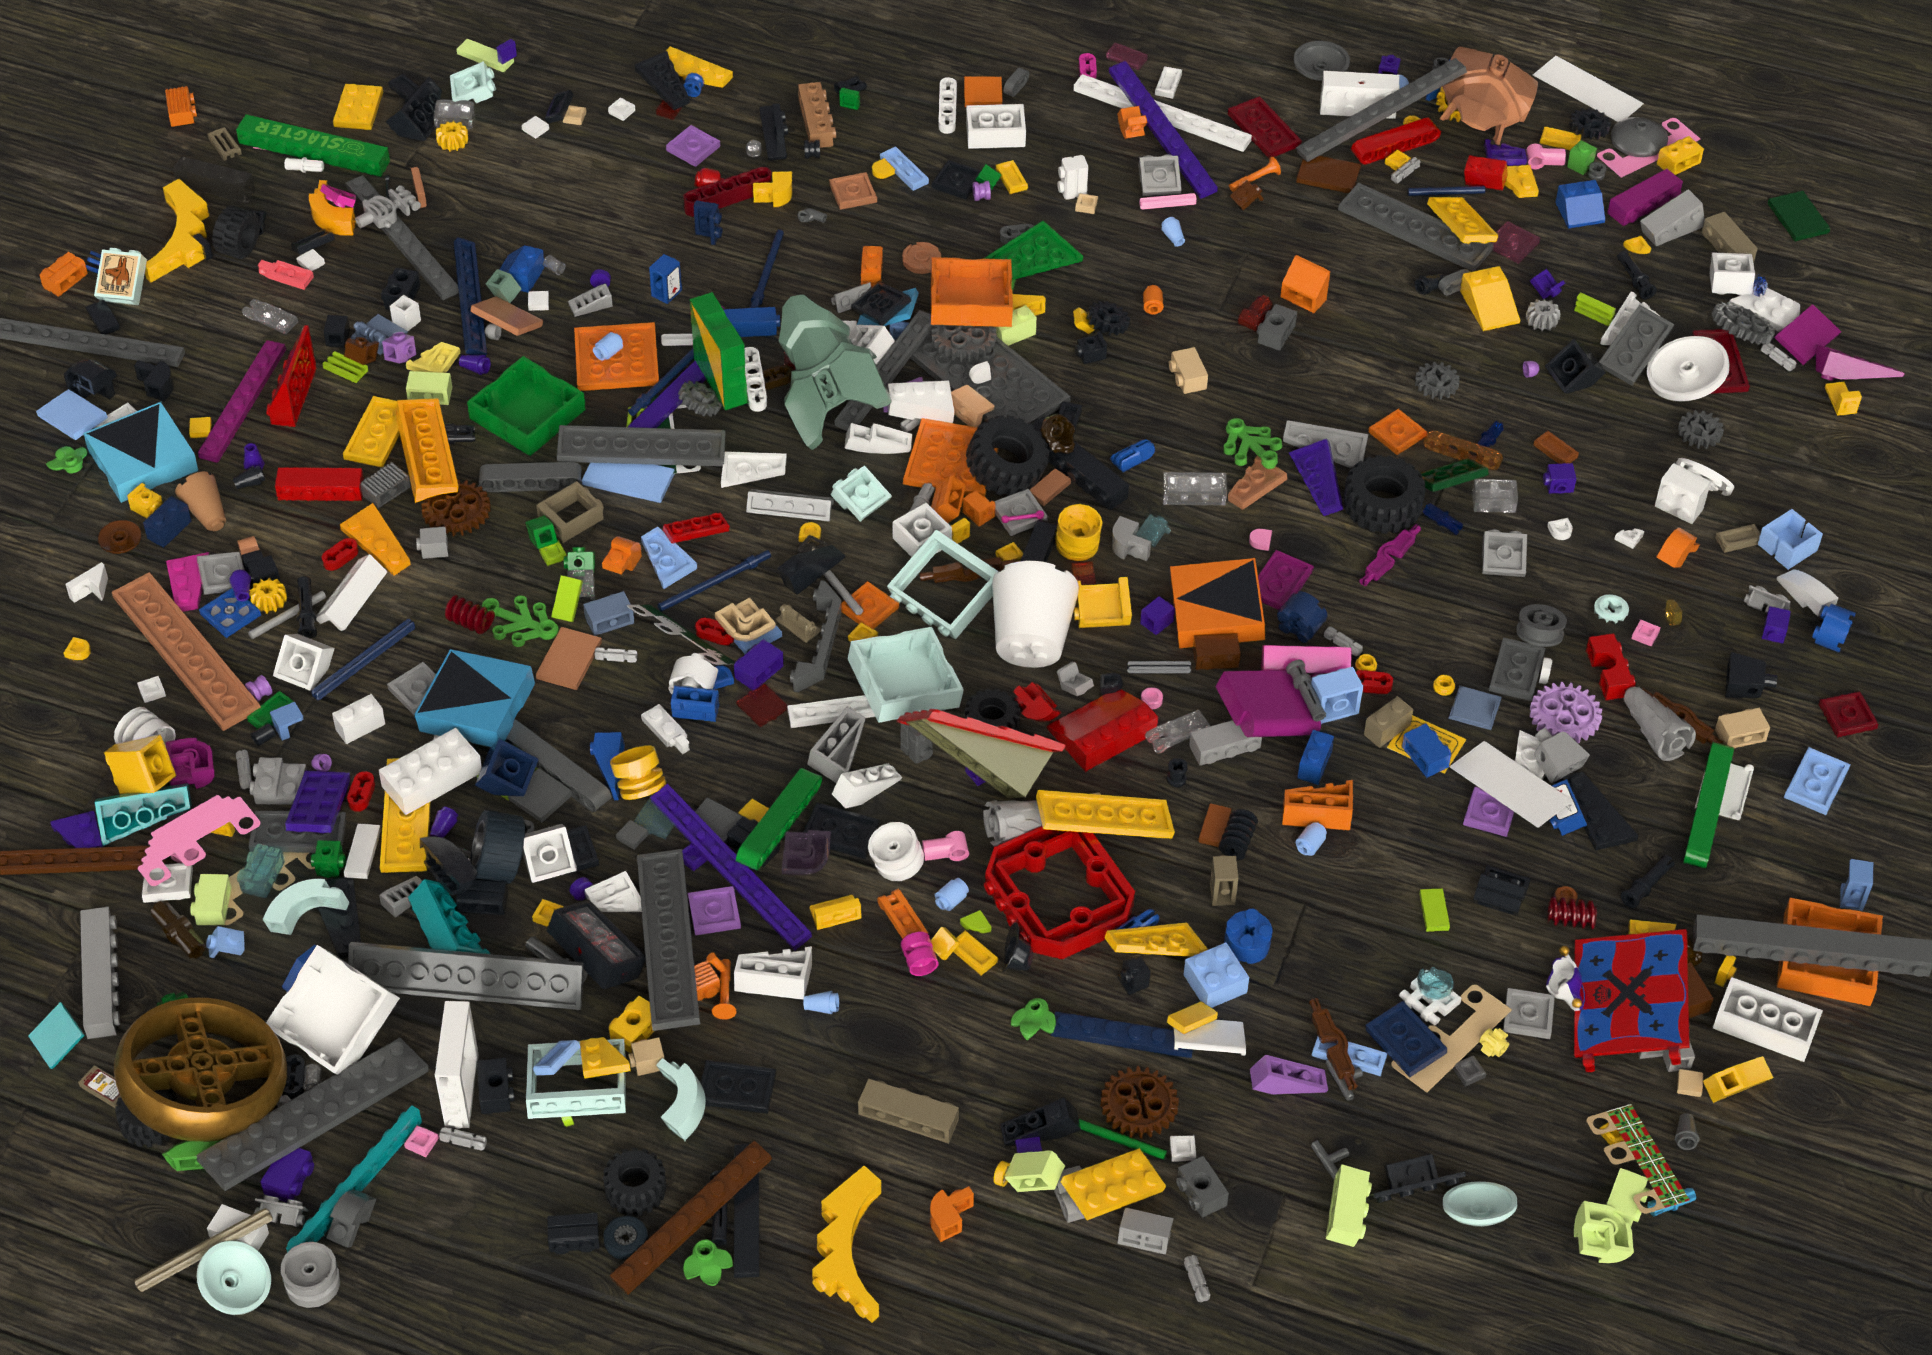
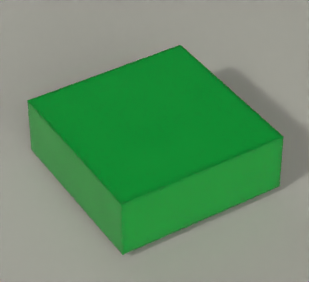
[840,88,860,110]
[975,164,1001,190]

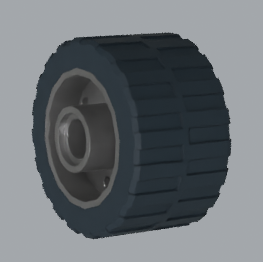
[470,810,525,884]

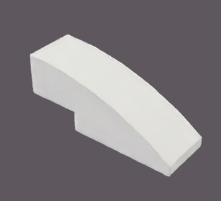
[845,423,912,454]
[1776,569,1838,616]

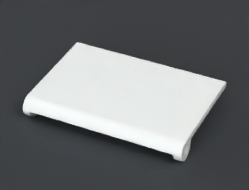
[1695,764,1754,820]
[1173,1020,1246,1056]

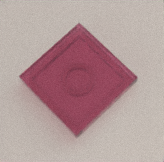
[1490,221,1540,264]

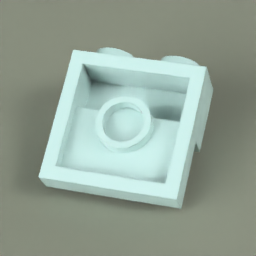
[450,61,496,105]
[831,465,892,521]

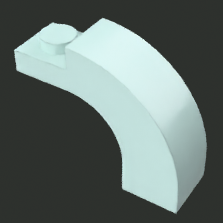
[263,879,349,935]
[656,1058,706,1141]

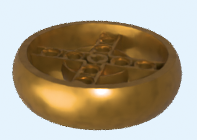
[114,998,287,1142]

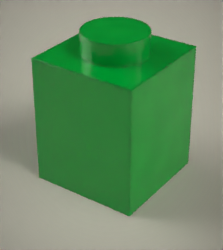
[525,515,558,549]

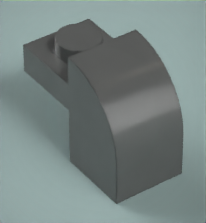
[326,1189,376,1248]

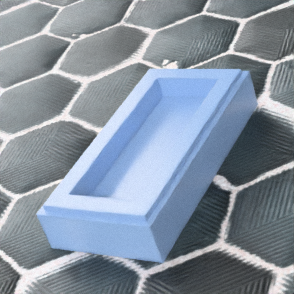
[533,1040,581,1076]

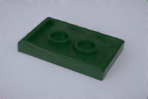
[1767,191,1831,241]
[1420,458,1489,492]

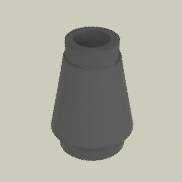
[1675,1113,1699,1150]

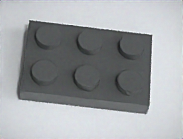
[1489,638,1546,701]

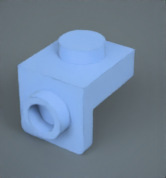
[206,926,245,958]

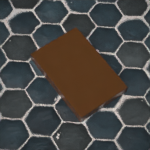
[1296,156,1361,193]

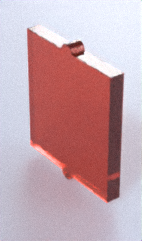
[736,684,788,727]

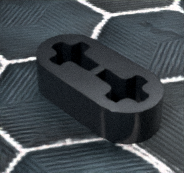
[283,1054,306,1099]

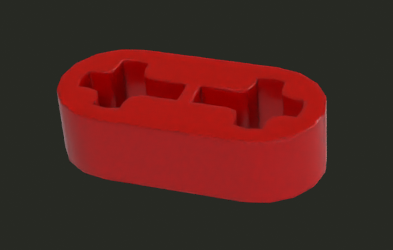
[322,538,358,571]
[695,618,734,645]
[1355,670,1393,694]
[347,771,375,812]

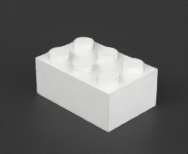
[966,104,1026,148]

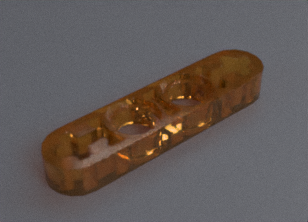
[1423,431,1503,470]

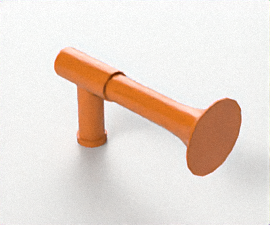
[1229,157,1281,192]
[706,953,736,1019]

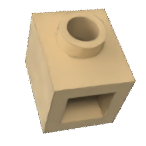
[628,1038,665,1076]

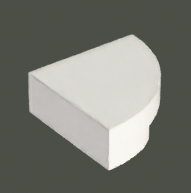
[1615,529,1644,549]

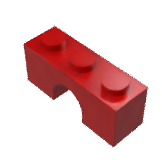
[1586,633,1636,700]

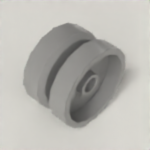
[281,1242,340,1308]

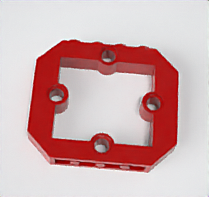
[984,826,1135,959]

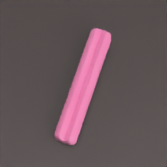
[1139,193,1196,210]

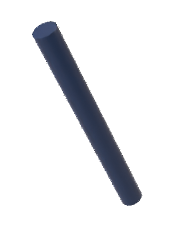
[1408,186,1485,196]

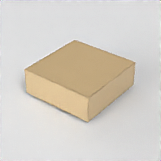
[563,105,586,125]
[1075,193,1098,214]
[1677,1069,1703,1097]

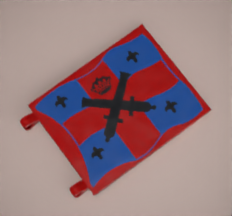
[1574,929,1690,1072]

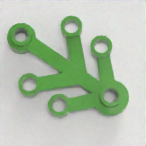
[1224,418,1282,469]
[482,595,559,647]

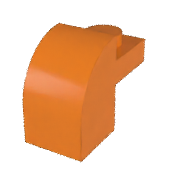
[1117,106,1147,139]
[1657,527,1700,568]
[602,536,642,575]
[930,1186,974,1242]

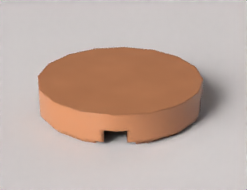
[902,242,941,274]

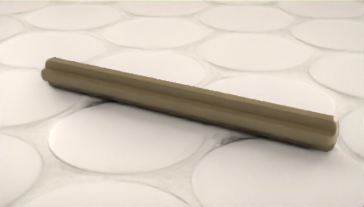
[134,1208,273,1292]

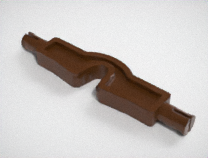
[920,557,1015,583]
[1641,687,1724,744]
[1309,998,1358,1090]

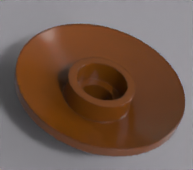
[98,520,141,554]

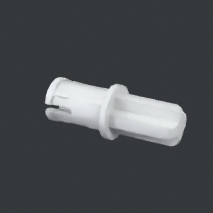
[285,157,324,173]

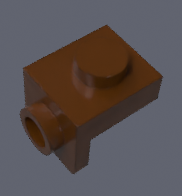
[1230,180,1264,210]

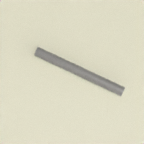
[824,570,863,615]
[248,591,326,639]

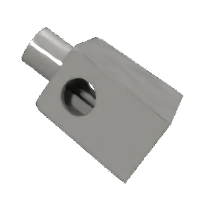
[1534,728,1590,783]

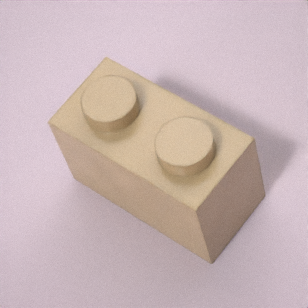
[1169,347,1208,394]
[1715,708,1770,748]

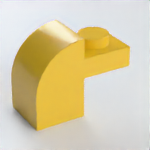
[753,171,792,207]

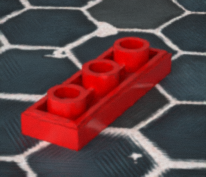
[663,513,730,544]

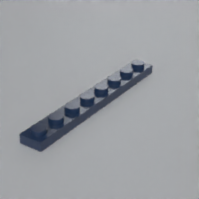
[454,237,487,356]

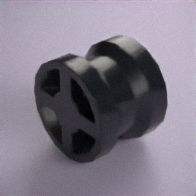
[804,139,820,159]

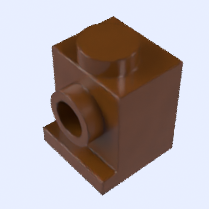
[344,337,379,365]

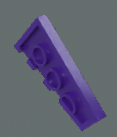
[1289,438,1343,516]

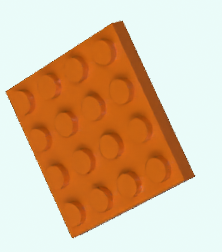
[574,322,659,391]
[903,418,999,496]

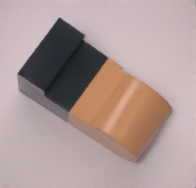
[237,536,264,572]

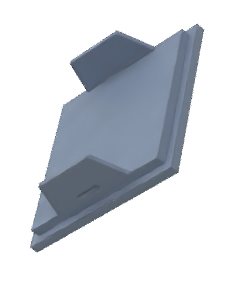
[1449,685,1502,730]

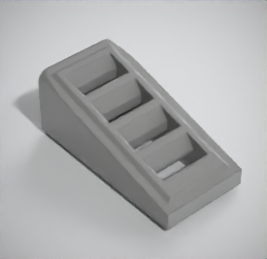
[568,284,613,317]
[379,876,422,918]

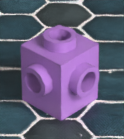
[382,332,416,364]

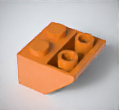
[1281,255,1330,313]

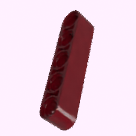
[684,167,772,217]

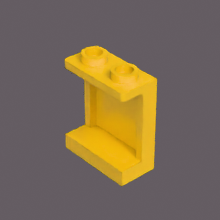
[1074,577,1132,628]

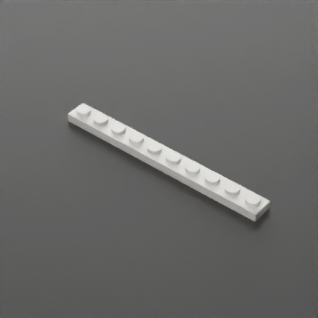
[1073,74,1252,152]

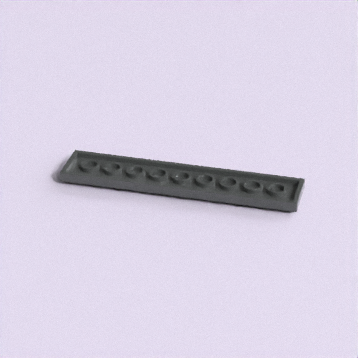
[637,849,700,1031]
[348,942,584,1010]
[196,1038,429,1191]

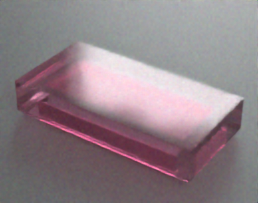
[1106,43,1148,70]

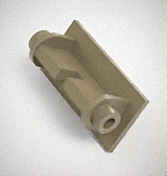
[775,604,821,643]

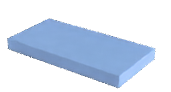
[582,463,674,503]

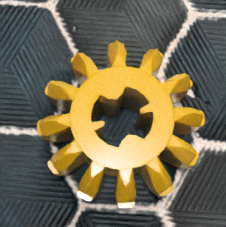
[436,120,468,152]
[249,577,287,614]

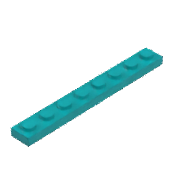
[286,1105,422,1253]

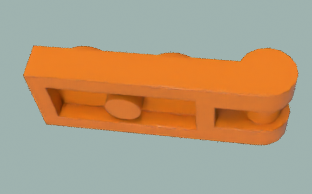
[877,889,928,939]

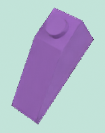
[1250,1055,1328,1094]

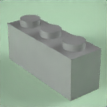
[1189,720,1262,766]

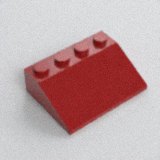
[267,325,317,427]
[1047,689,1158,772]

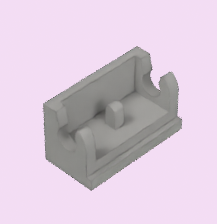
[1118,1208,1173,1255]

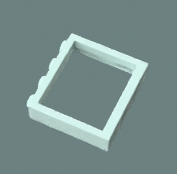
[887,529,997,639]
[526,1039,626,1119]

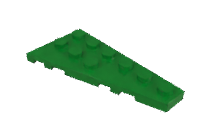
[983,221,1084,280]

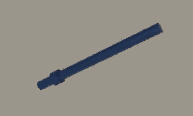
[750,230,784,308]
[628,348,694,416]
[658,550,771,612]

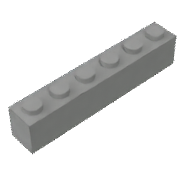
[80,907,120,1039]

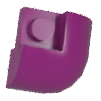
[166,738,214,789]

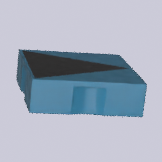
[414,649,535,747]

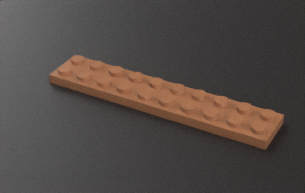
[112,572,261,731]

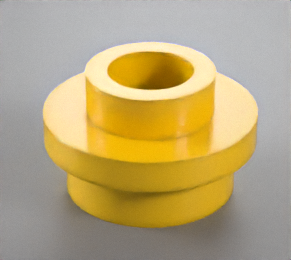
[1355,654,1377,671]
[1433,675,1455,695]

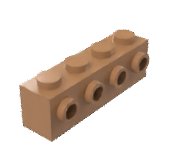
[798,82,836,148]

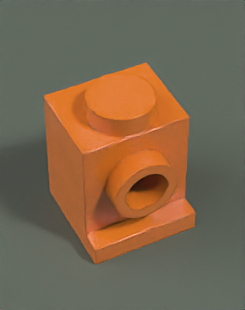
[963,491,995,527]

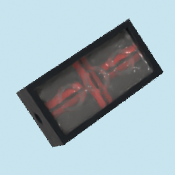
[546,899,646,990]

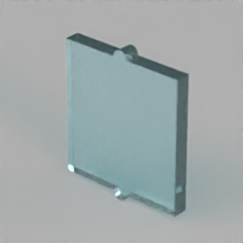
[634,795,674,839]

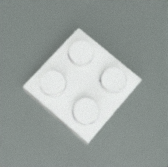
[142,863,193,903]

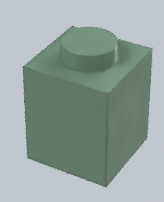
[486,269,521,303]

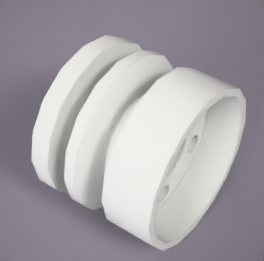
[114,707,176,747]

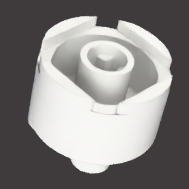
[669,653,718,694]

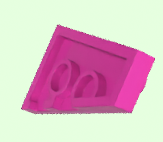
[166,552,209,612]

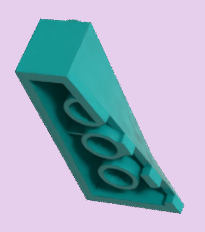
[95,783,192,846]
[408,879,490,954]

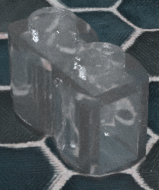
[434,99,475,129]

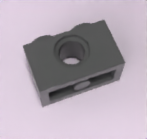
[1257,304,1297,351]
[1176,1156,1229,1218]

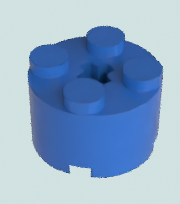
[1812,603,1856,653]
[1224,909,1273,964]

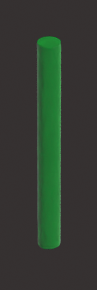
[1079,1119,1167,1160]

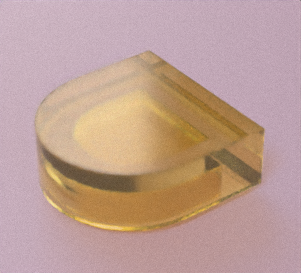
[1666,599,1682,626]

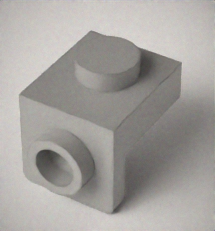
[1057,661,1094,696]

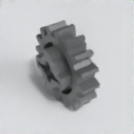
[1415,362,1460,400]
[678,381,722,417]
[1678,410,1724,449]

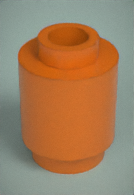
[1143,285,1164,314]

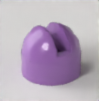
[1523,361,1539,378]
[311,754,332,772]

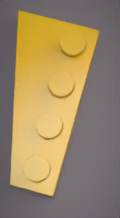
[666,46,733,88]
[1105,923,1208,957]

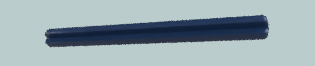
[311,619,415,700]

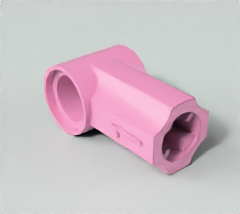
[1526,144,1566,169]
[922,831,969,861]

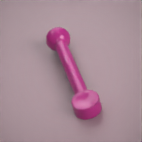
[1001,510,1044,523]

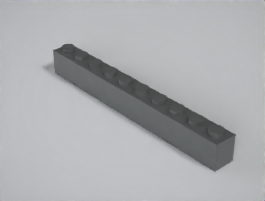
[1693,915,1932,977]

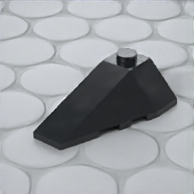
[386,76,442,141]

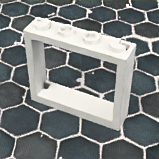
[435,1001,479,1129]

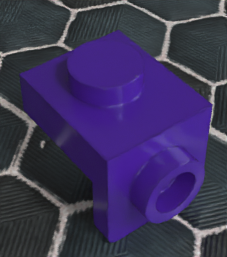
[1530,269,1565,299]

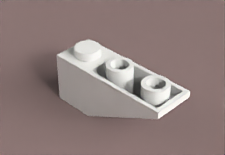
[832,763,902,808]

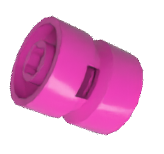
[901,932,938,976]

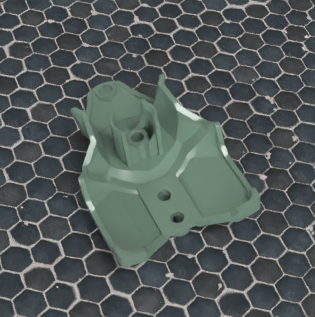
[779,295,892,450]

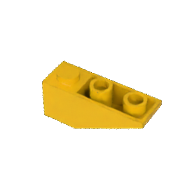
[1703,1056,1773,1103]

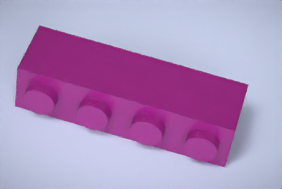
[1608,169,1683,226]

